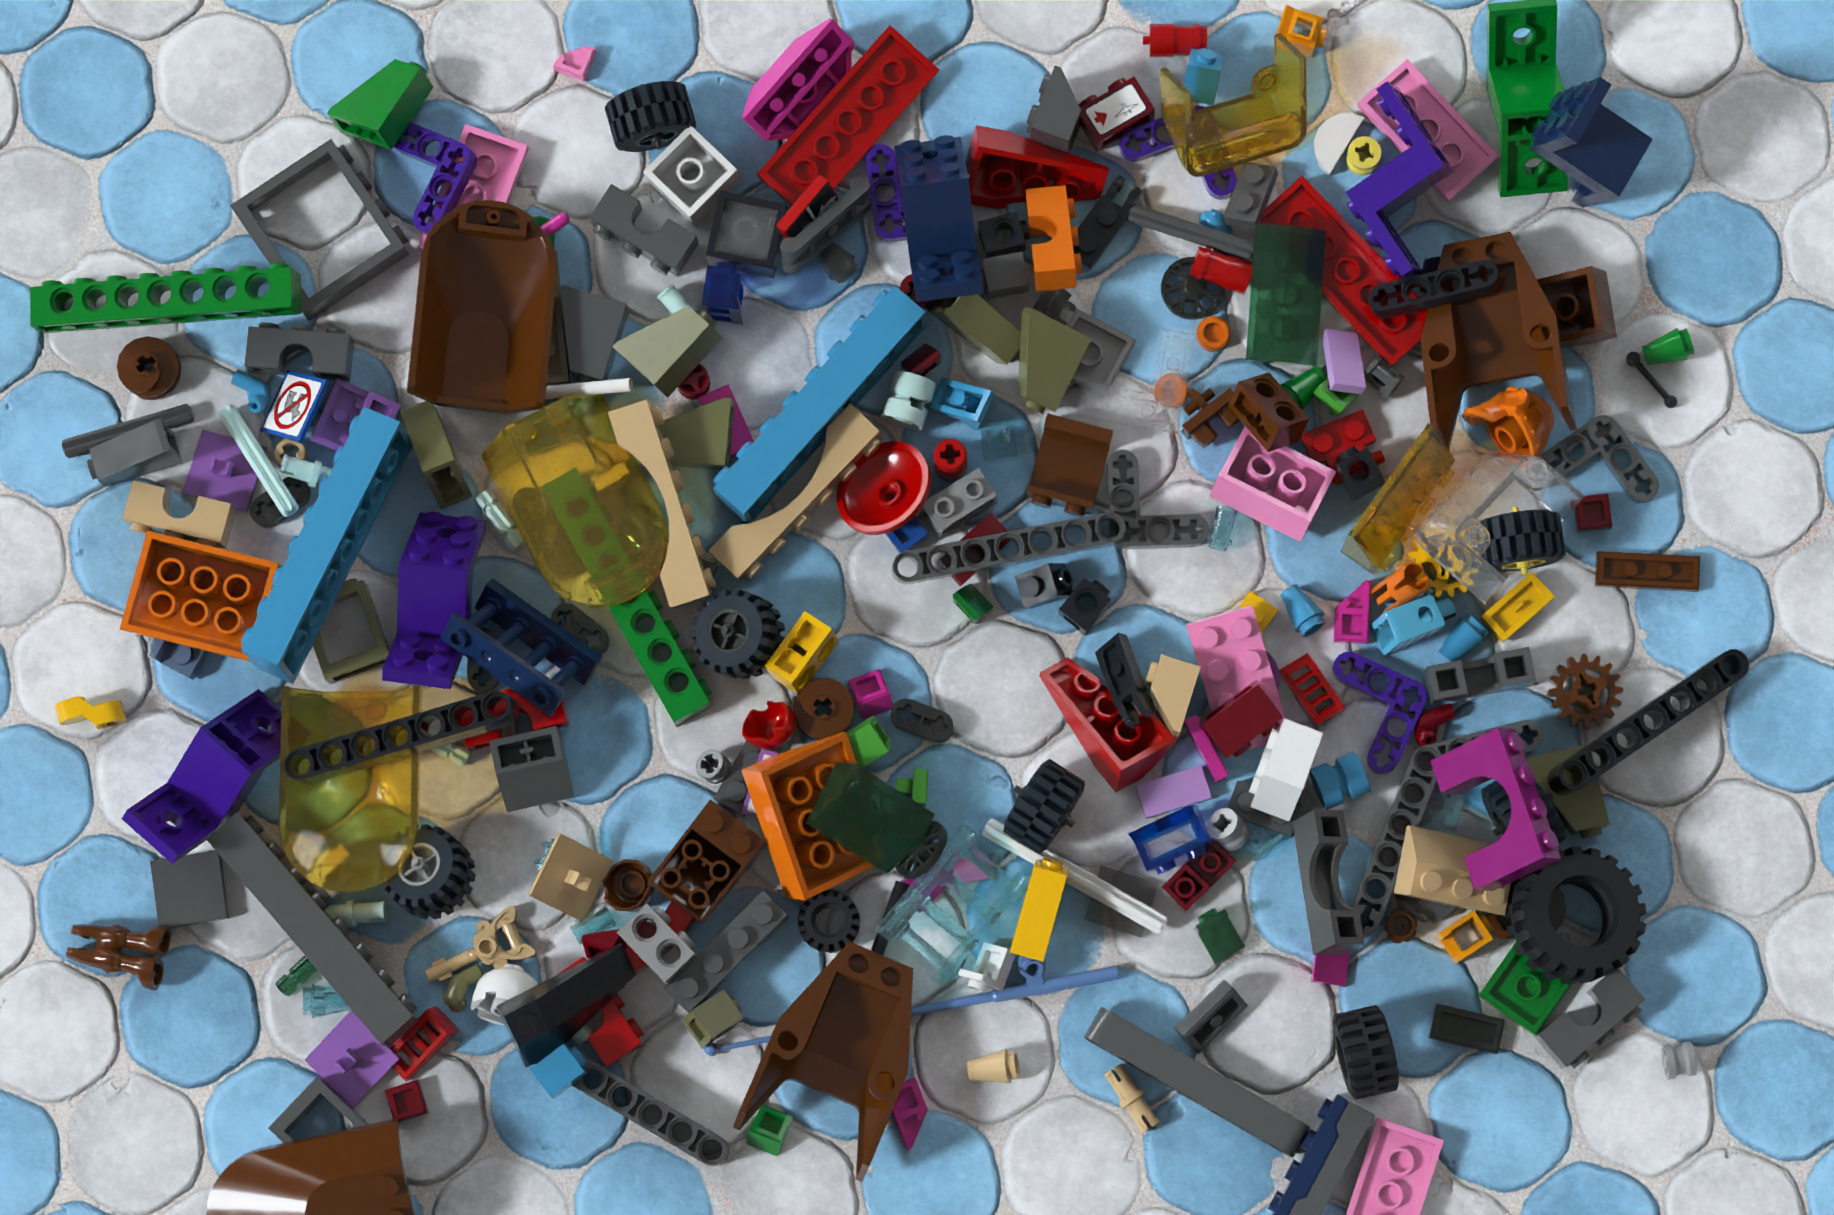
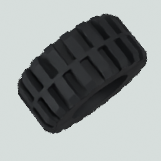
[1505,847,1647,984]

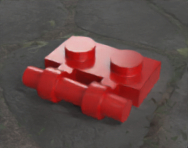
[1300,409,1385,486]

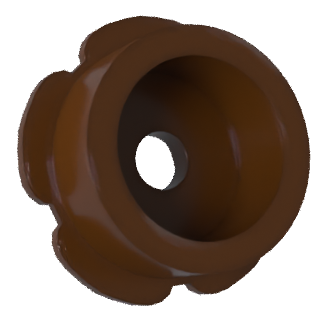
[1383,909,1417,943]

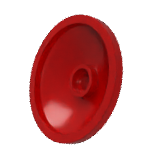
[836,441,931,535]

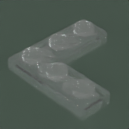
[1078,327,1196,434]

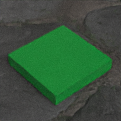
[1478,940,1572,1036]

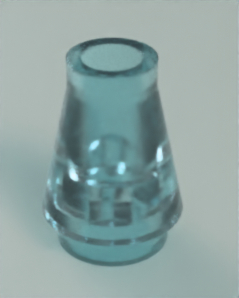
[303,984,352,1018]

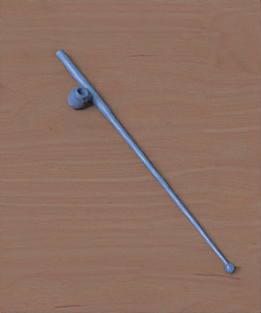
[704,955,1119,1056]

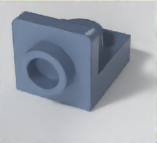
[149,638,209,680]

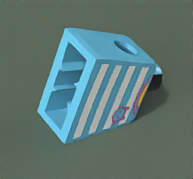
[1370,595,1456,657]

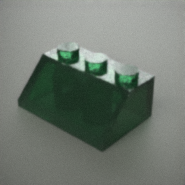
[806,763,935,873]

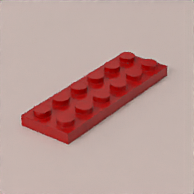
[756,25,939,207]
[1258,176,1428,368]

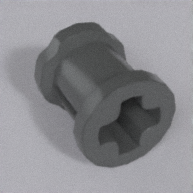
[1364,356,1405,401]

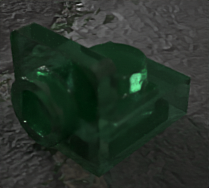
[1194,908,1245,965]

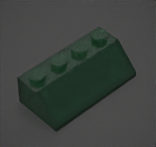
[1246,224,1327,367]

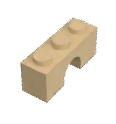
[122,480,237,548]

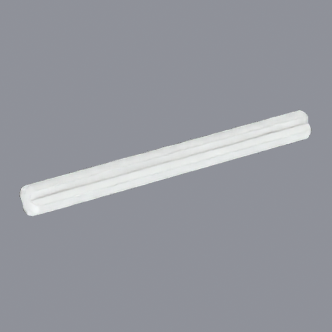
[982,818,1168,934]

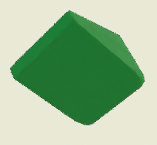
[953,584,993,624]
[746,1105,793,1156]

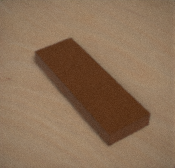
[1595,551,1700,592]

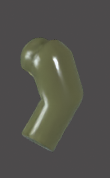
[443,964,484,1012]

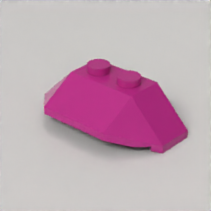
[741,18,854,141]

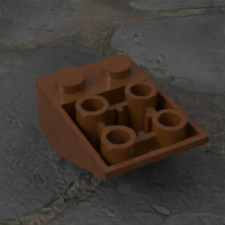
[647,799,767,924]

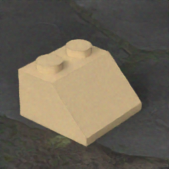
[1145,654,1201,741]

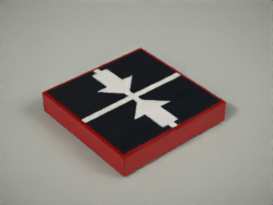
[776,175,839,239]

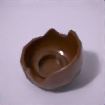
[602,859,655,912]

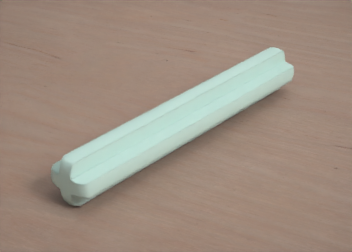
[219,405,299,517]

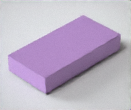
[1322,329,1366,394]
[1135,765,1212,819]

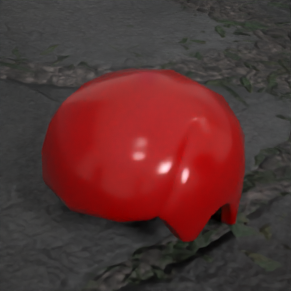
[742,701,795,751]

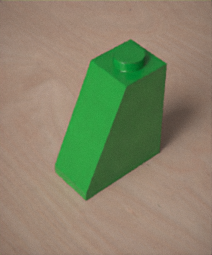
[327,59,433,150]

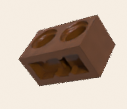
[1227,372,1310,452]

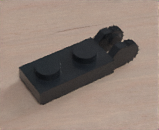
[1073,175,1143,269]
[1095,632,1156,729]

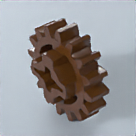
[1547,654,1624,730]

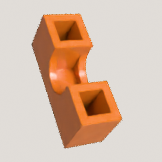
[1025,185,1082,292]

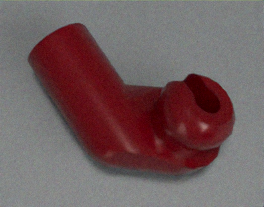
[1414,703,1456,746]

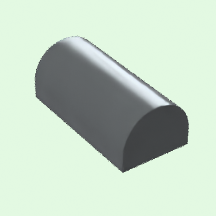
[1174,980,1248,1054]

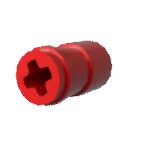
[1143,24,1207,57]
[1189,246,1257,295]
[933,439,968,482]

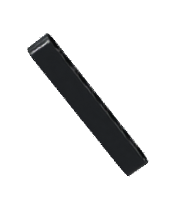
[1548,649,1749,795]
[284,691,520,784]

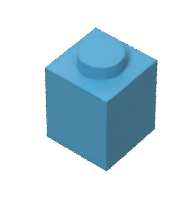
[1181,48,1224,106]
[530,1044,588,1099]

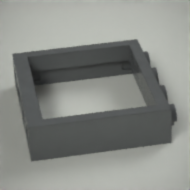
[230,139,409,321]

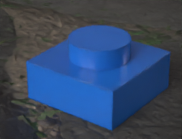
[885,516,929,553]

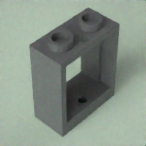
[268,1077,369,1143]

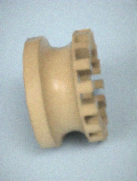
[275,439,307,465]

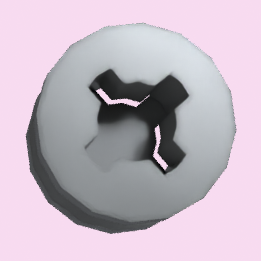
[1207,808,1250,851]
[1661,1041,1697,1080]

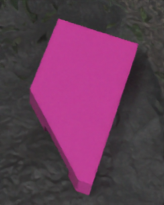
[1333,580,1371,644]
[892,1077,928,1150]

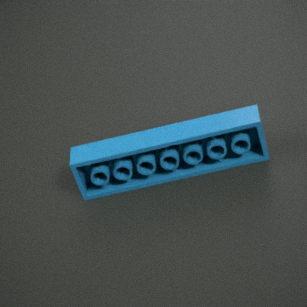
[713,286,927,524]
[241,407,413,684]

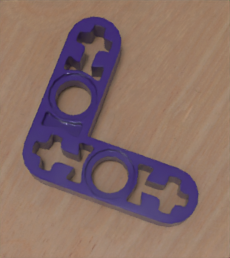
[1119,105,1237,200]
[394,122,477,236]
[866,144,907,242]
[1332,652,1427,775]

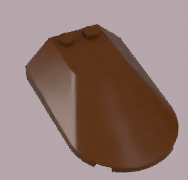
[406,200,557,414]
[206,1118,415,1215]

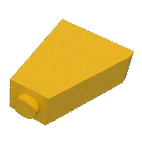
[1009,857,1069,962]

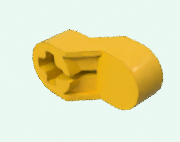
[55,696,126,729]

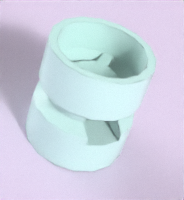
[881,371,936,431]

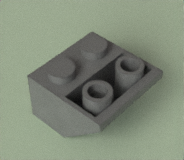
[1027,66,1081,153]
[489,726,575,812]

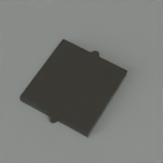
[1084,866,1159,938]

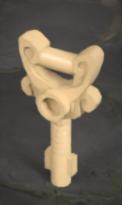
[425,906,536,983]

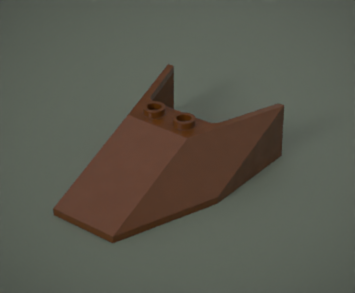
[1421,232,1577,454]
[733,941,913,1182]

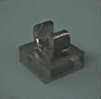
[1033,289,1076,325]

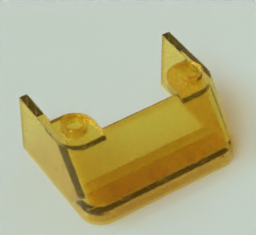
[1160,33,1307,177]

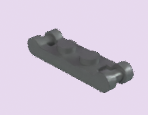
[780,177,871,274]

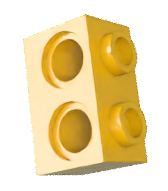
[765,611,839,694]

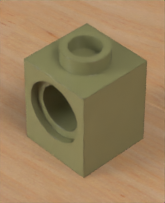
[682,989,744,1049]

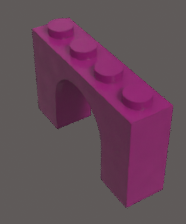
[1430,728,1561,891]

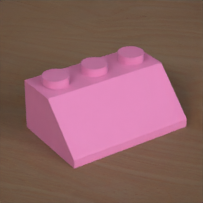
[1209,426,1337,542]

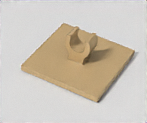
[528,832,613,922]

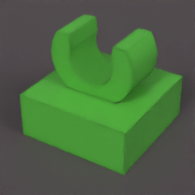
[1313,378,1360,416]
[895,768,928,807]

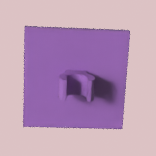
[182,429,267,512]
[305,1010,400,1108]

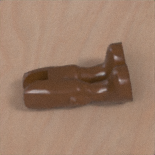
[66,924,171,990]

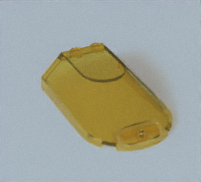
[481,394,669,607]
[279,685,423,893]

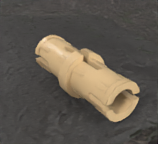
[1103,1063,1160,1134]

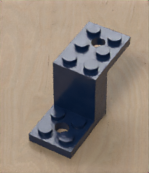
[1529,77,1653,208]
[894,135,984,302]

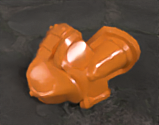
[1462,386,1554,467]

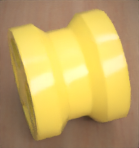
[1346,136,1382,176]

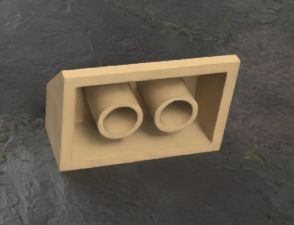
[1394,825,1511,916]

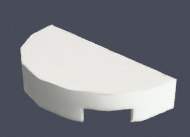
[1313,113,1364,176]

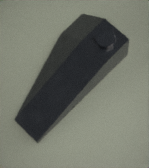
[496,943,636,1068]

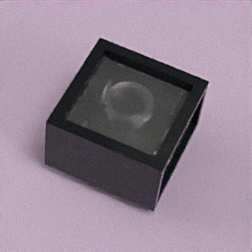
[706,191,788,278]

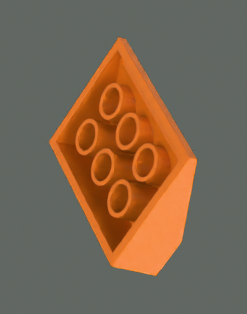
[120,531,281,662]
[741,732,890,900]

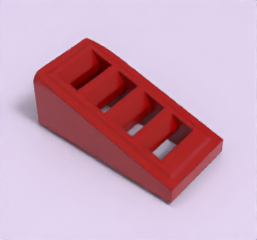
[1279,653,1346,729]
[390,1006,459,1082]

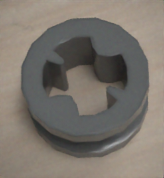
[696,750,731,784]

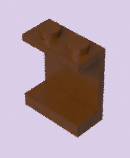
[1026,413,1113,517]

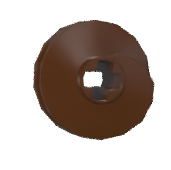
[117,336,181,400]
[793,678,855,740]

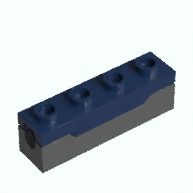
[1268,1094,1375,1215]

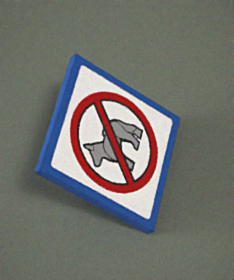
[260,370,330,443]

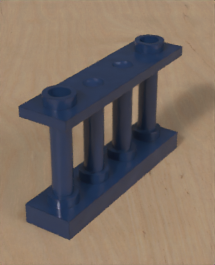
[440,578,603,717]

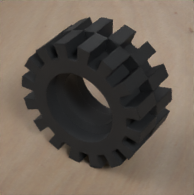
[797,889,860,953]

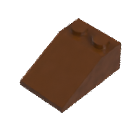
[1537,266,1617,348]

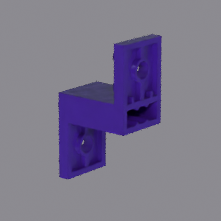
[1346,81,1454,278]
[382,511,487,689]
[122,689,309,864]

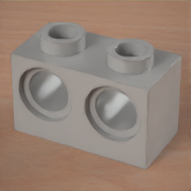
[921,467,997,539]
[616,904,697,985]

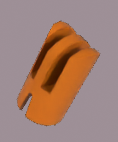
[1371,562,1429,613]

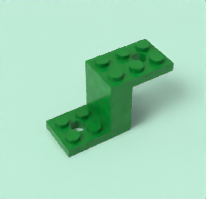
[1486,0,1568,198]

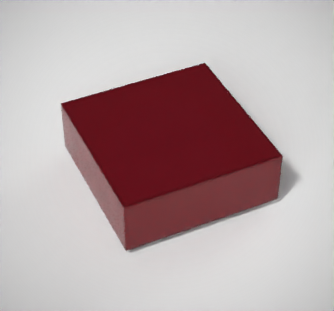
[1573,493,1613,532]
[384,1079,429,1123]

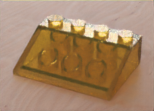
[1340,423,1455,575]

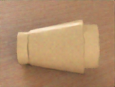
[967,1049,1020,1083]

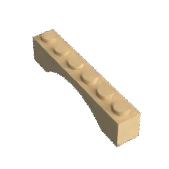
[608,399,716,609]
[708,403,882,582]

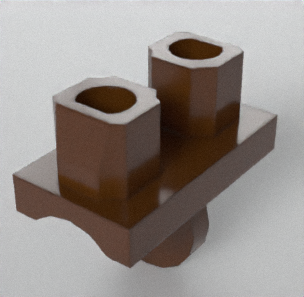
[1181,388,1240,448]

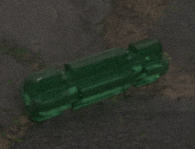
[276,955,317,996]

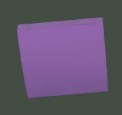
[309,378,401,452]

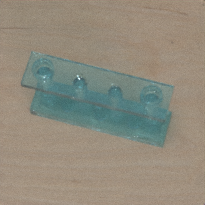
[874,824,1030,986]

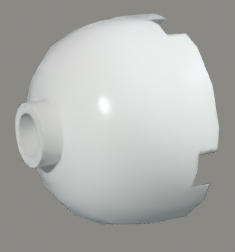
[470,964,538,1026]

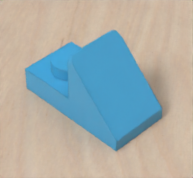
[928,377,995,430]

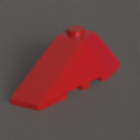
[966,125,1109,209]
[1039,657,1176,793]

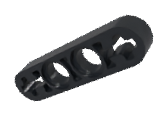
[1368,260,1501,319]

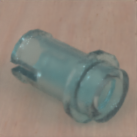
[1206,506,1238,551]
[570,906,616,945]

